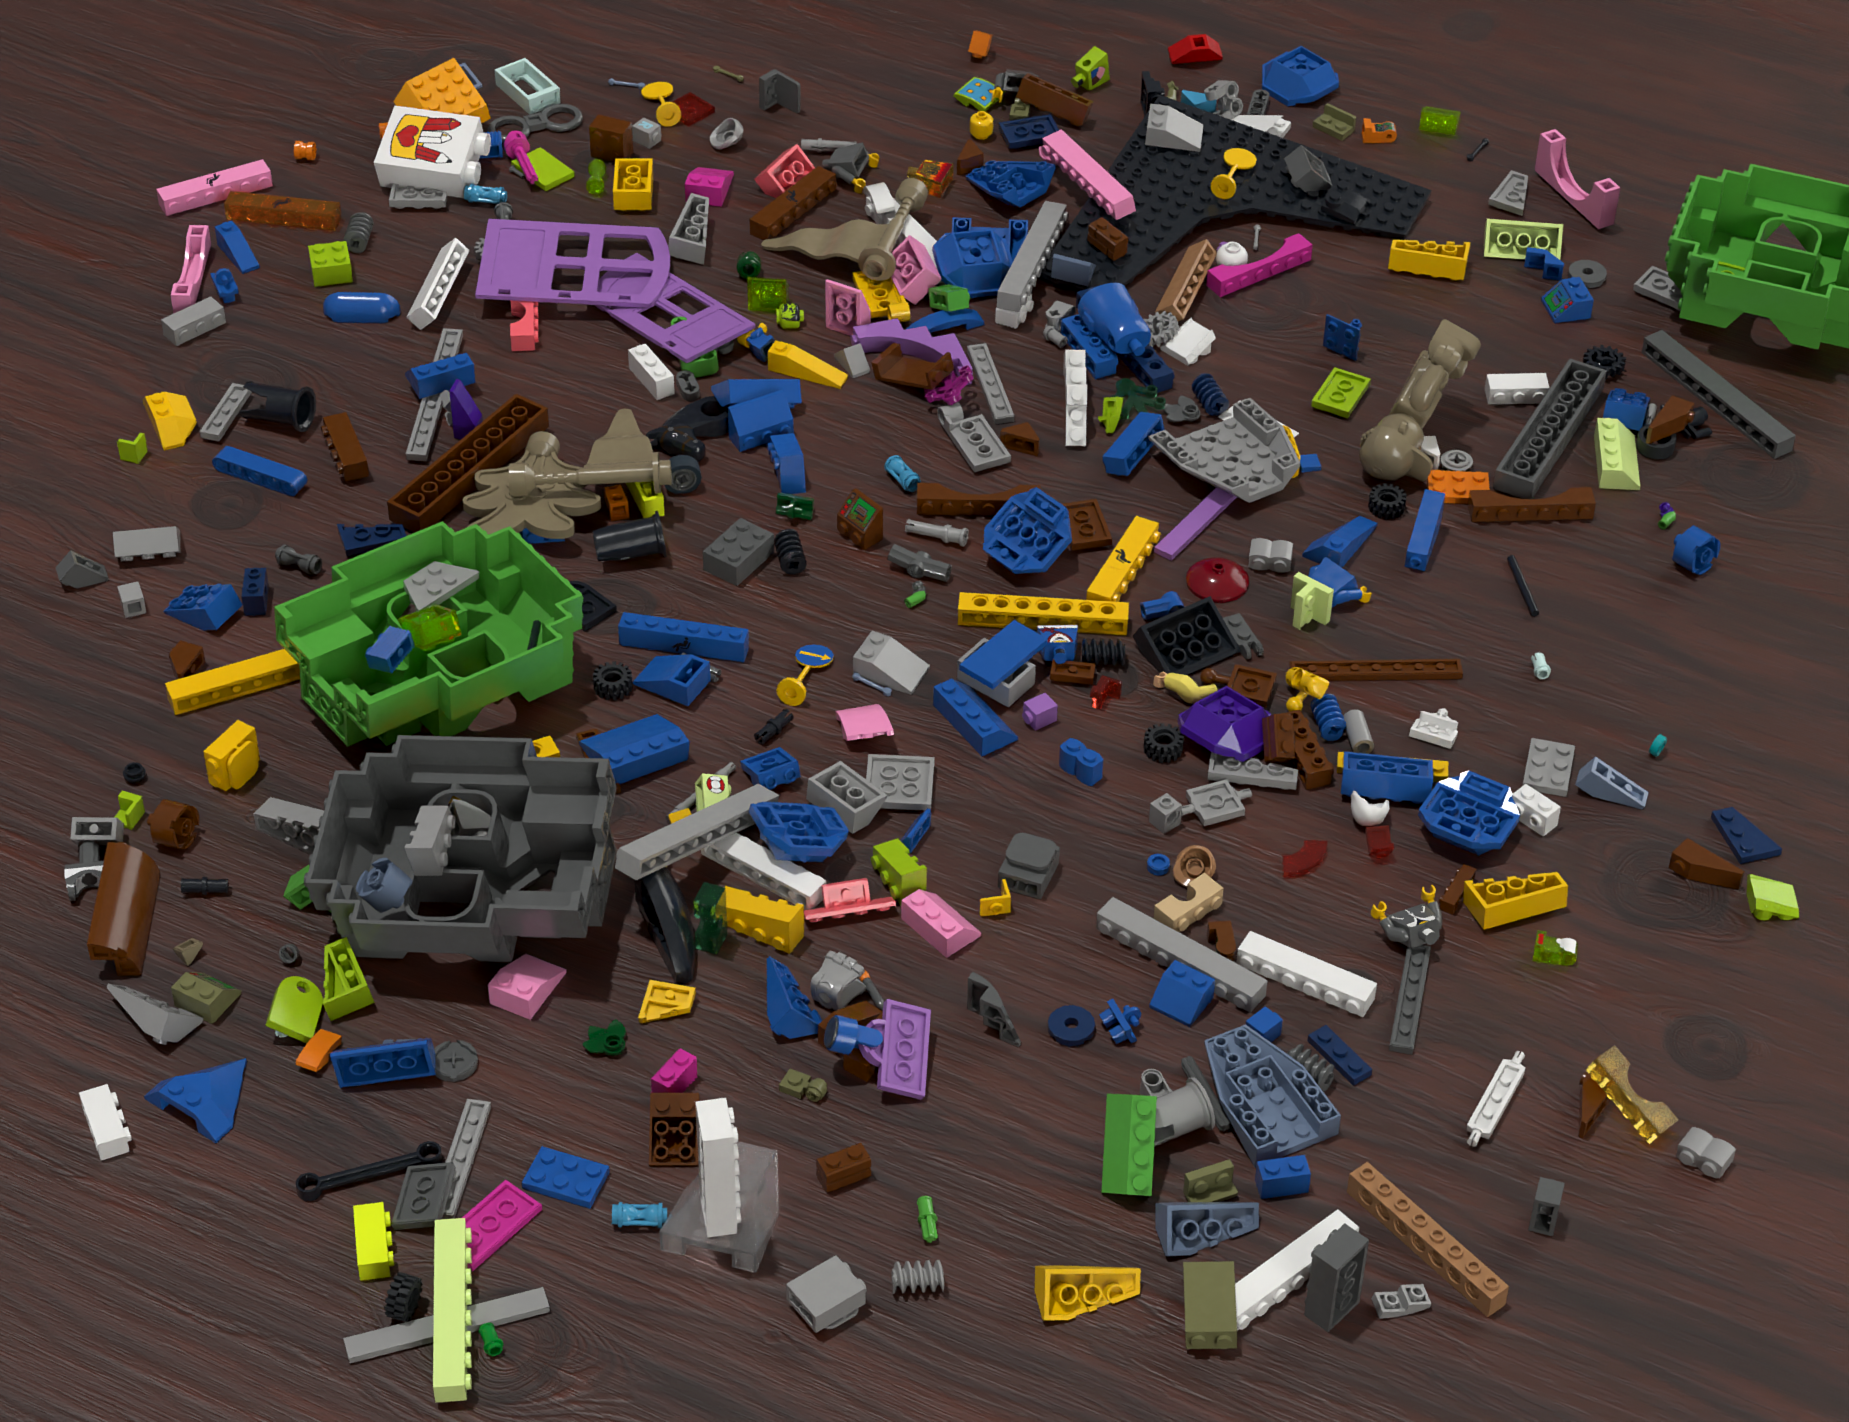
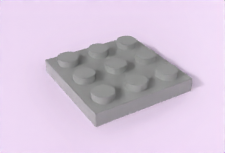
[866,754,935,810]

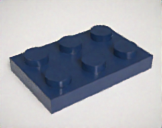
[999,114,1059,149]

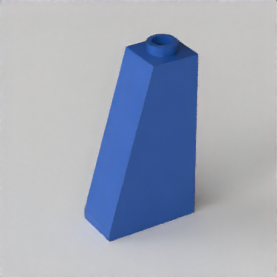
[1405,489,1445,571]

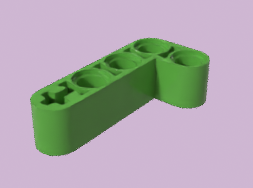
[671,317,719,378]

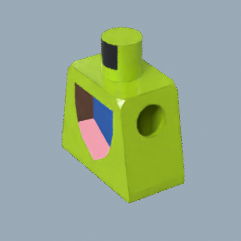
[1071,46,1110,90]

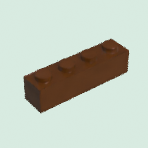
[1439,864,1476,915]

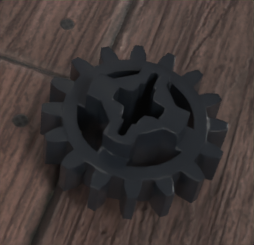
[1583,345,1626,379]

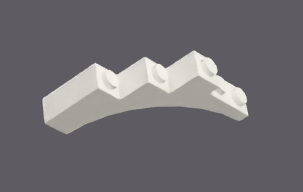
[1063,350,1087,446]

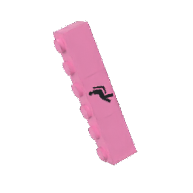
[156,159,273,216]

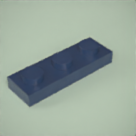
[1307,1025,1372,1086]

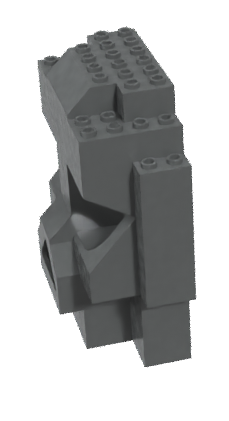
[304,735,617,962]

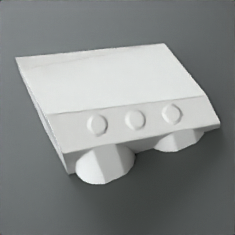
[1160,317,1216,366]

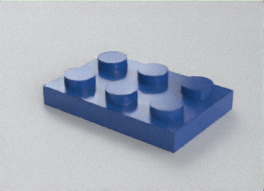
[522,1146,610,1209]

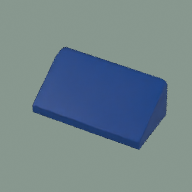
[900,808,931,854]

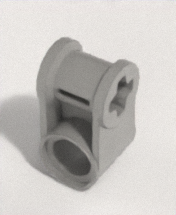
[1045,301,1076,333]
[1140,1069,1172,1097]

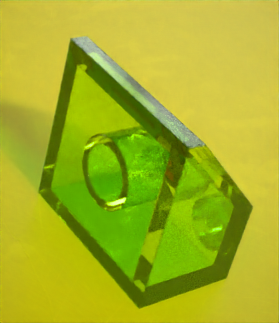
[747,277,789,312]
[398,604,462,651]

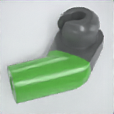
[904,581,926,608]

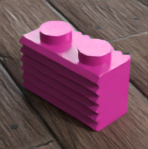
[650,1048,698,1093]

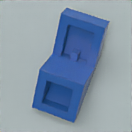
[1524,247,1564,280]

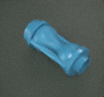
[464,184,507,204]
[884,455,921,492]
[612,1202,667,1228]

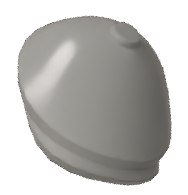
[710,118,743,149]

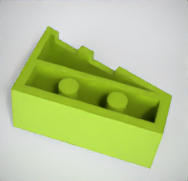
[871,838,927,906]
[323,937,375,1021]

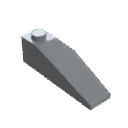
[107,983,203,1044]

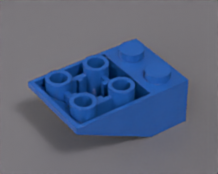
[1603,388,1650,431]
[163,584,243,630]
[633,654,711,706]

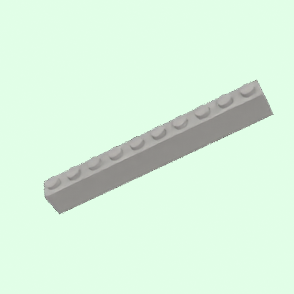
[997,201,1069,312]
[615,784,779,880]

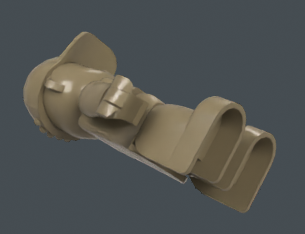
[1359,319,1481,482]

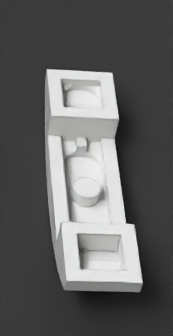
[863,182,896,214]

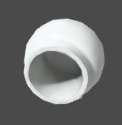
[1216,242,1248,266]

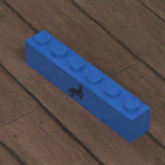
[618,612,749,662]

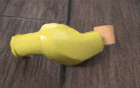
[1153,672,1217,704]

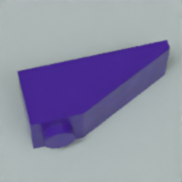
[449,379,483,439]

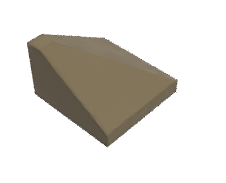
[173,938,203,966]

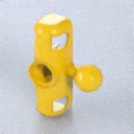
[1285,667,1329,712]

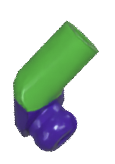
[1658,502,1676,530]

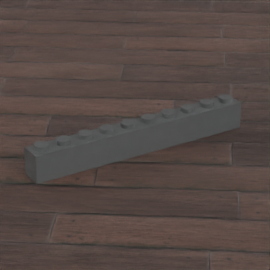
[1641,330,1796,459]

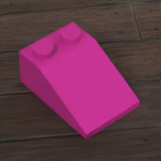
[685,167,734,207]

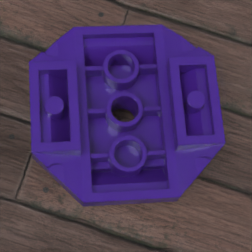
[1177,686,1271,762]

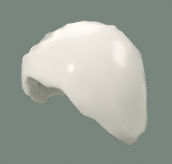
[1351,791,1390,827]

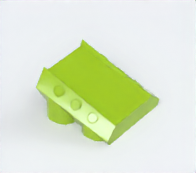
[1746,874,1799,920]

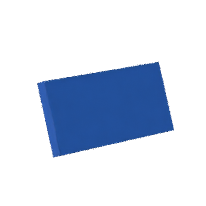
[959,620,1048,689]

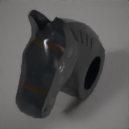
[646,396,729,462]

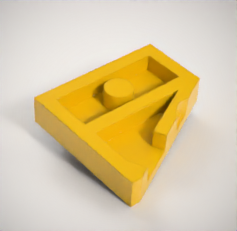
[638,980,696,1023]

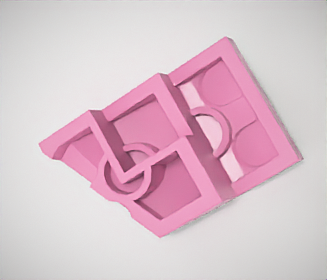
[835,704,894,741]

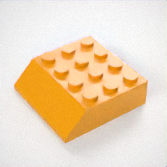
[393,58,491,123]

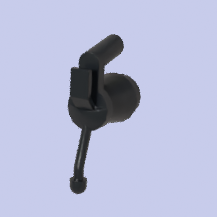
[1660,404,1712,439]

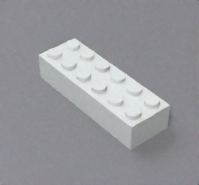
[695,1098,741,1238]

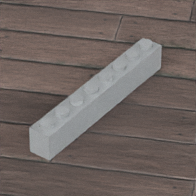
[1096,897,1268,1013]

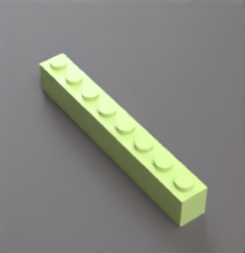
[433,1218,472,1403]

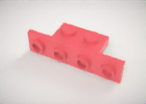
[804,878,896,922]

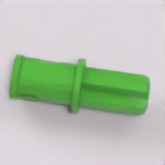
[917,1196,938,1243]

